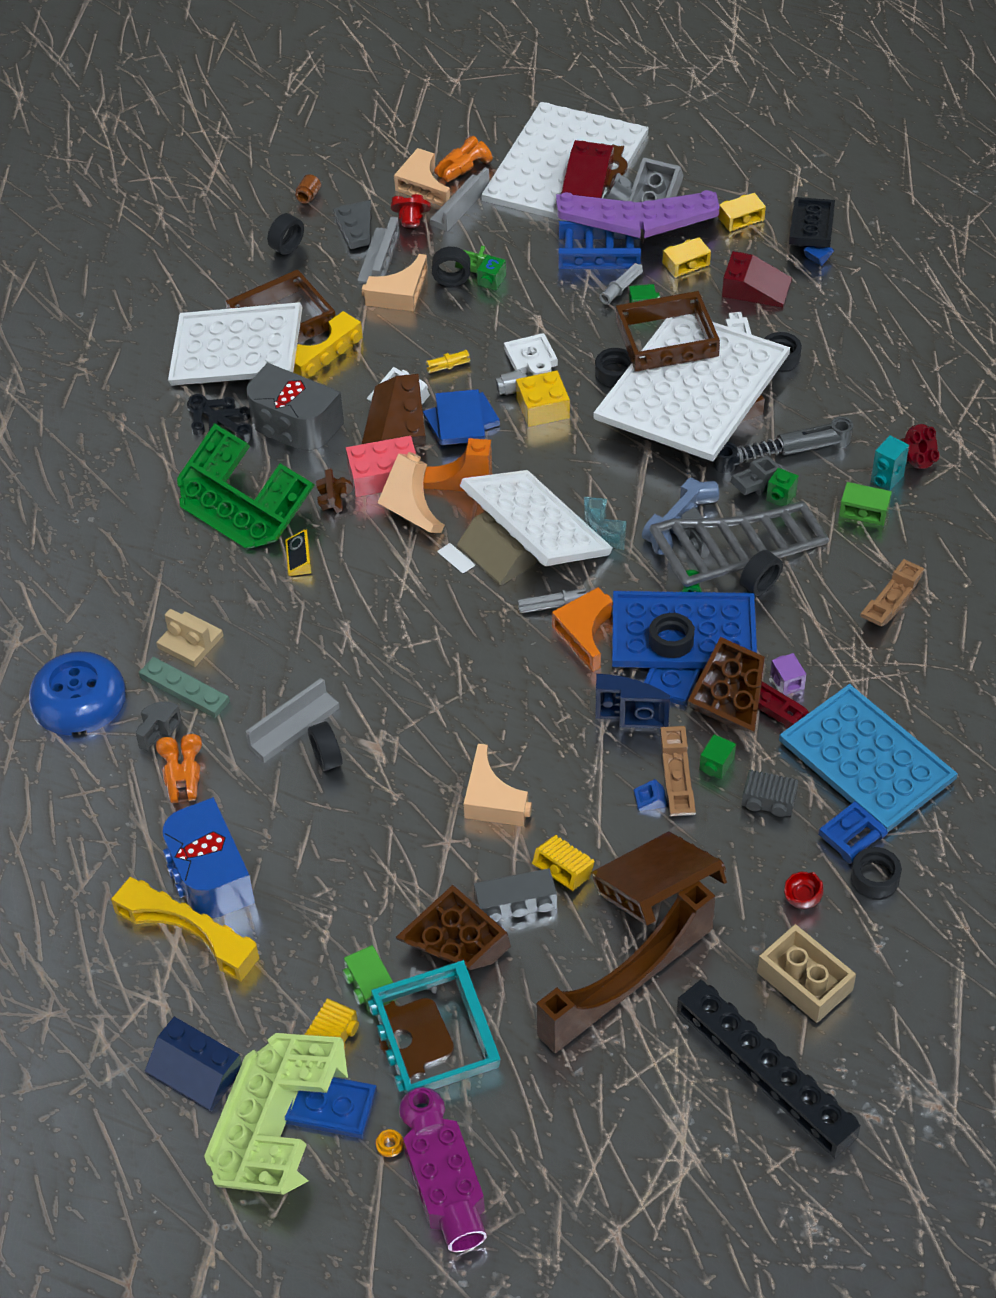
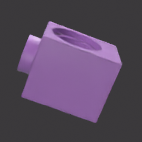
[770,653,806,695]

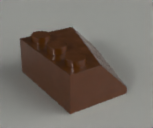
[362,374,426,446]
[688,637,765,733]
[396,885,511,970]

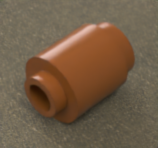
[295,174,321,203]

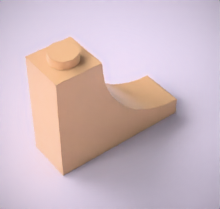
[394,148,450,206]
[362,254,428,312]
[377,452,445,533]
[464,744,532,827]

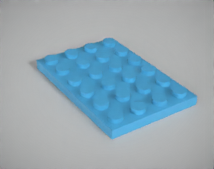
[779,684,958,832]

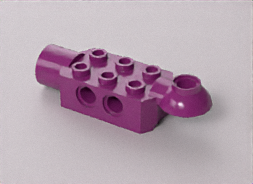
[399,1087,487,1252]

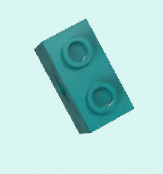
[870,435,909,491]

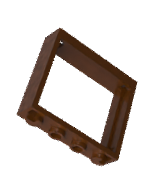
[225,269,336,344]
[616,291,720,372]

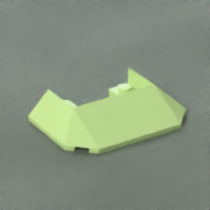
[204,1033,348,1195]

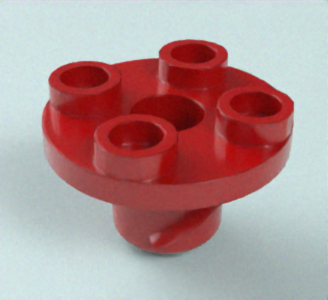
[391,194,431,229]

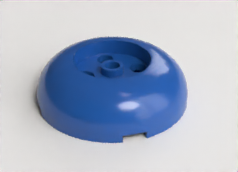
[29,651,126,735]

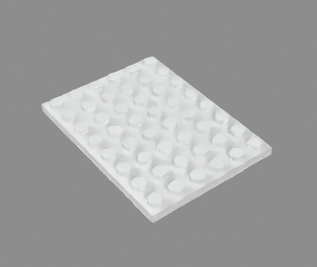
[482,102,648,221]
[594,314,790,461]

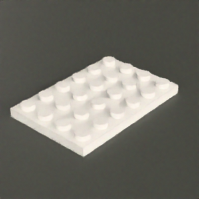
[168,302,302,386]
[460,470,613,566]

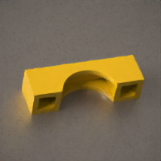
[293,311,363,378]

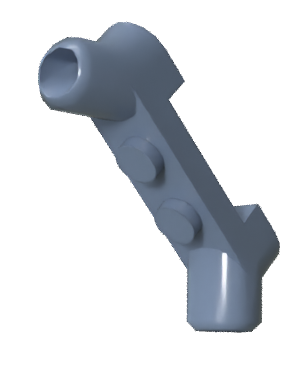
[642,477,719,555]

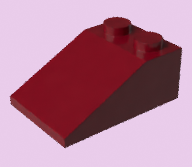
[561,140,614,198]
[722,251,792,308]

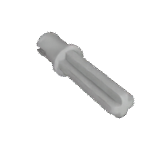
[599,263,643,305]
[518,588,587,613]

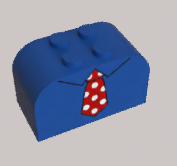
[162,797,255,918]

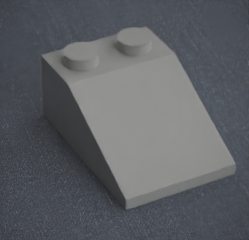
[628,157,684,202]

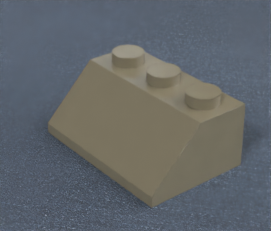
[457,511,536,586]

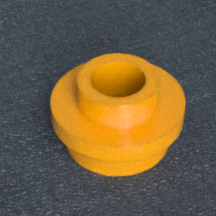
[376,1129,404,1157]

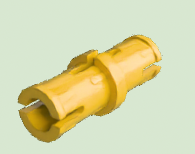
[426,350,470,374]

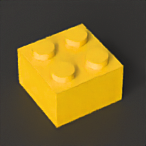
[516,370,570,427]

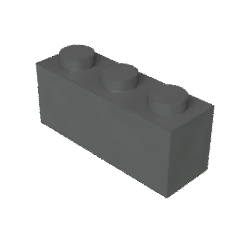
[474,868,557,922]

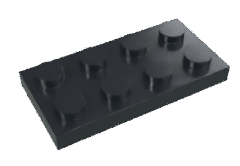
[789,197,835,248]

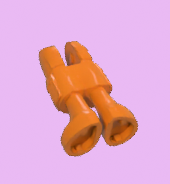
[434,136,493,182]
[156,734,202,803]

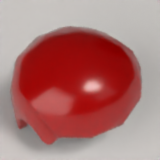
[784,871,824,910]

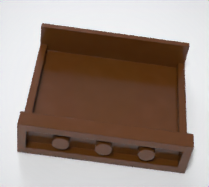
[591,831,727,926]

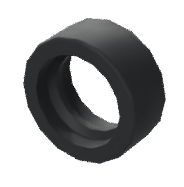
[267,213,304,255]
[432,246,471,287]
[764,332,802,371]
[595,348,632,387]
[740,550,783,596]
[649,613,695,658]
[308,721,343,771]
[851,847,902,898]

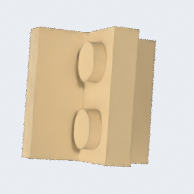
[156,609,223,667]

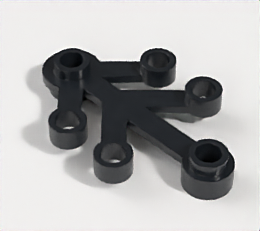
[187,394,253,443]

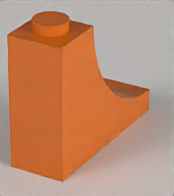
[423,438,492,492]
[552,587,613,672]

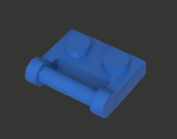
[818,802,888,864]

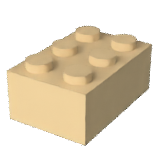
[757,924,856,1023]

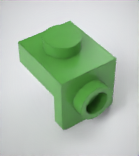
[455,245,487,273]

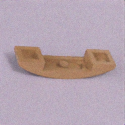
[860,559,925,626]
[660,726,696,816]

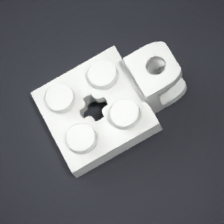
[504,333,558,376]

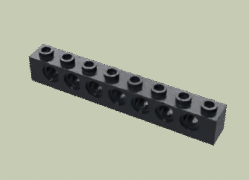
[677,979,861,1159]

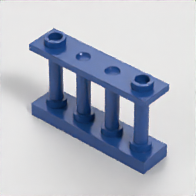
[559,221,641,269]

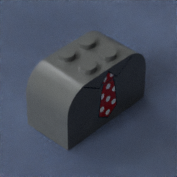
[247,362,344,450]

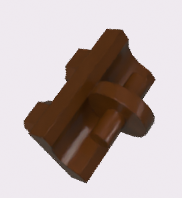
[316,468,353,513]

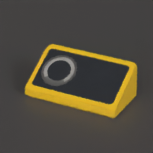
[285,529,312,576]

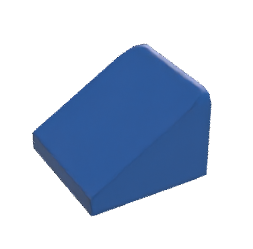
[804,246,834,266]
[634,779,668,811]

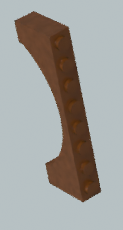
[536,881,716,1054]

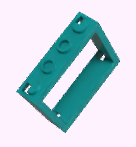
[368,960,501,1095]

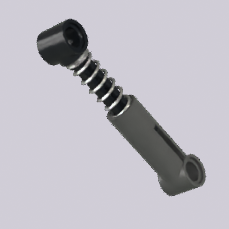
[714,417,853,473]

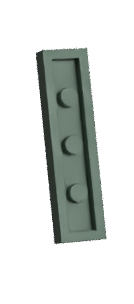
[139,657,230,718]

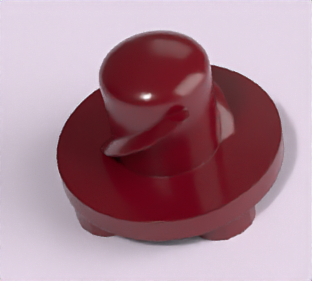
[901,424,940,469]

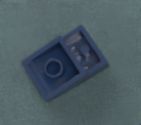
[595,674,670,729]

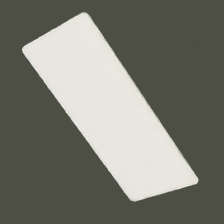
[437,543,476,573]

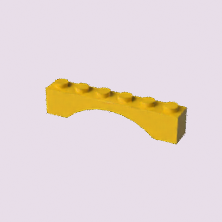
[111,877,259,982]

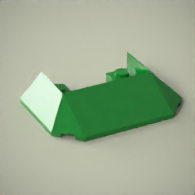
[177,423,315,549]

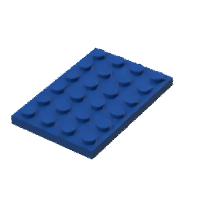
[612,591,757,669]

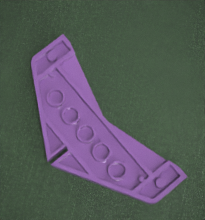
[556,190,719,238]

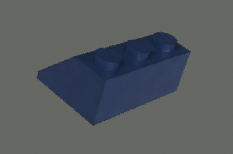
[145,1016,242,1112]

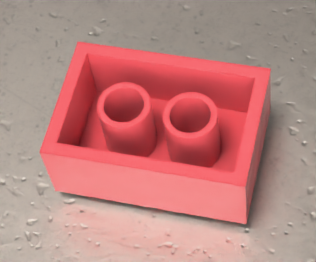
[346,436,416,497]

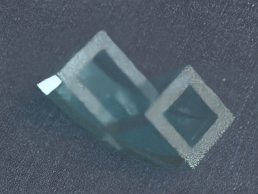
[584,497,627,550]

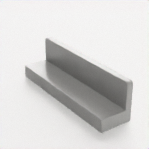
[430,167,489,232]
[358,217,400,284]
[246,678,340,763]

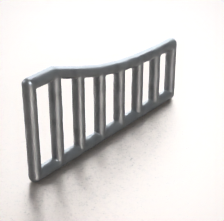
[650,501,829,587]

